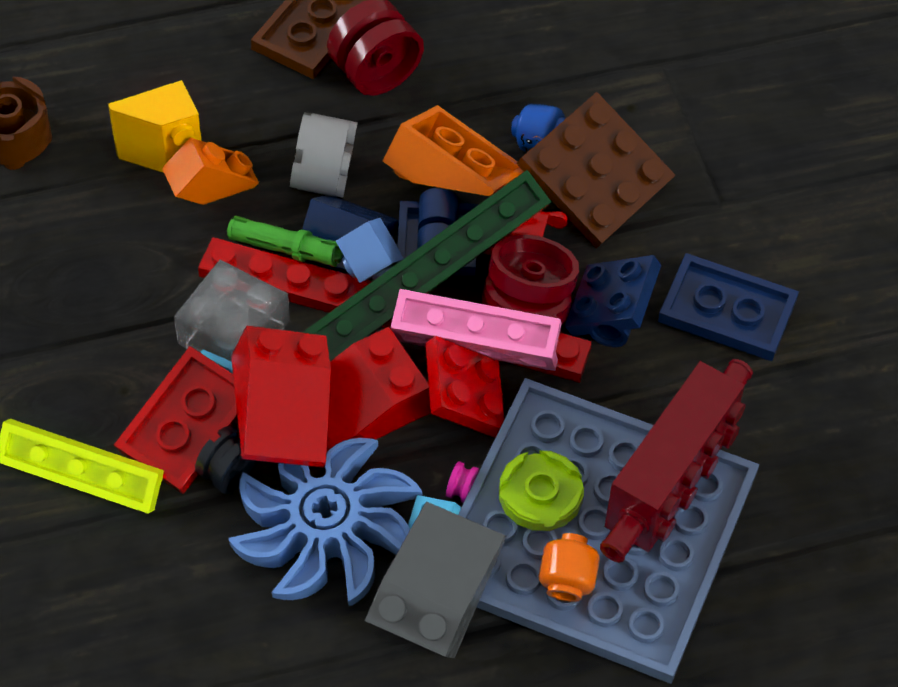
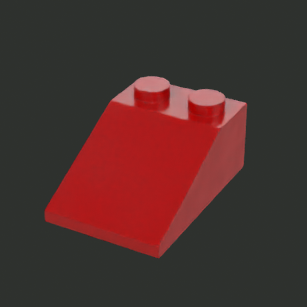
[231,325,331,467]
[326,327,430,453]

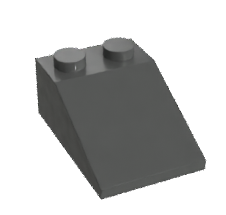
[365,501,507,658]

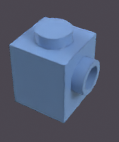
[336,218,404,283]

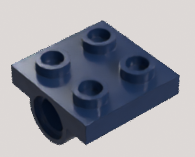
[397,188,478,277]
[565,255,661,347]

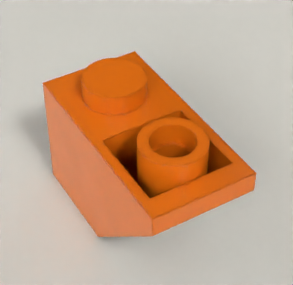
[162,137,259,205]

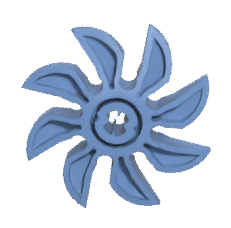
[229,438,422,606]

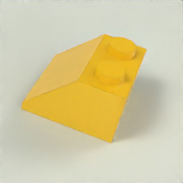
[108,80,202,173]

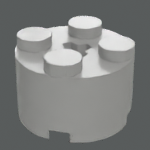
[289,112,358,198]

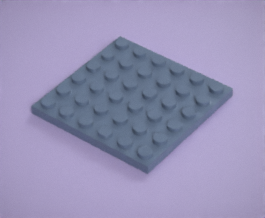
[458,378,759,684]

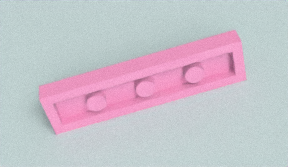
[390,289,562,371]

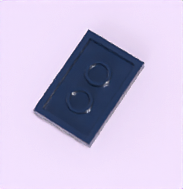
[658,253,799,361]

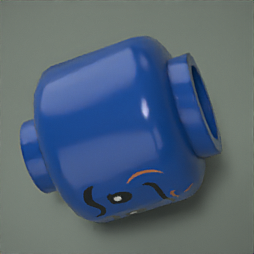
[511,104,566,152]

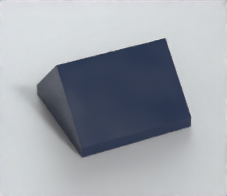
[302,195,399,275]

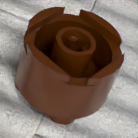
[0,77,52,170]

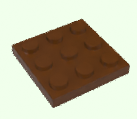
[516,92,676,249]

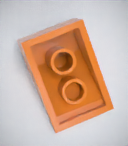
[383,105,524,196]

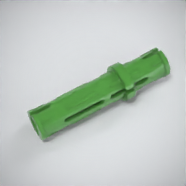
[227,216,343,267]

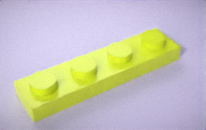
[0,419,164,514]

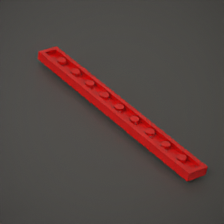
[198,237,592,383]

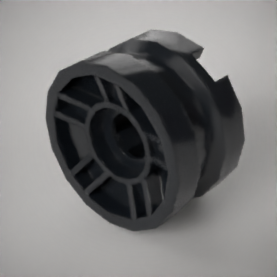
[195,426,258,494]

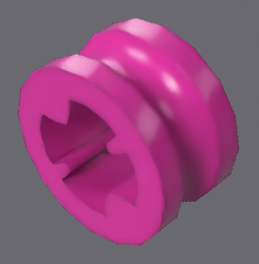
[446,461,479,503]

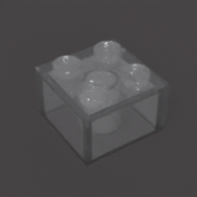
[174,259,290,361]

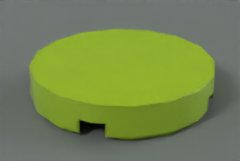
[499,450,584,531]

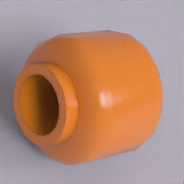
[538,533,600,602]

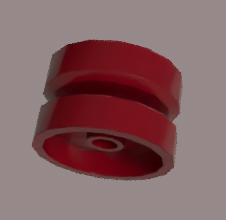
[327,0,424,96]
[482,234,579,326]

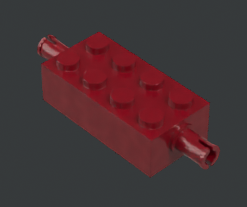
[600,359,753,563]

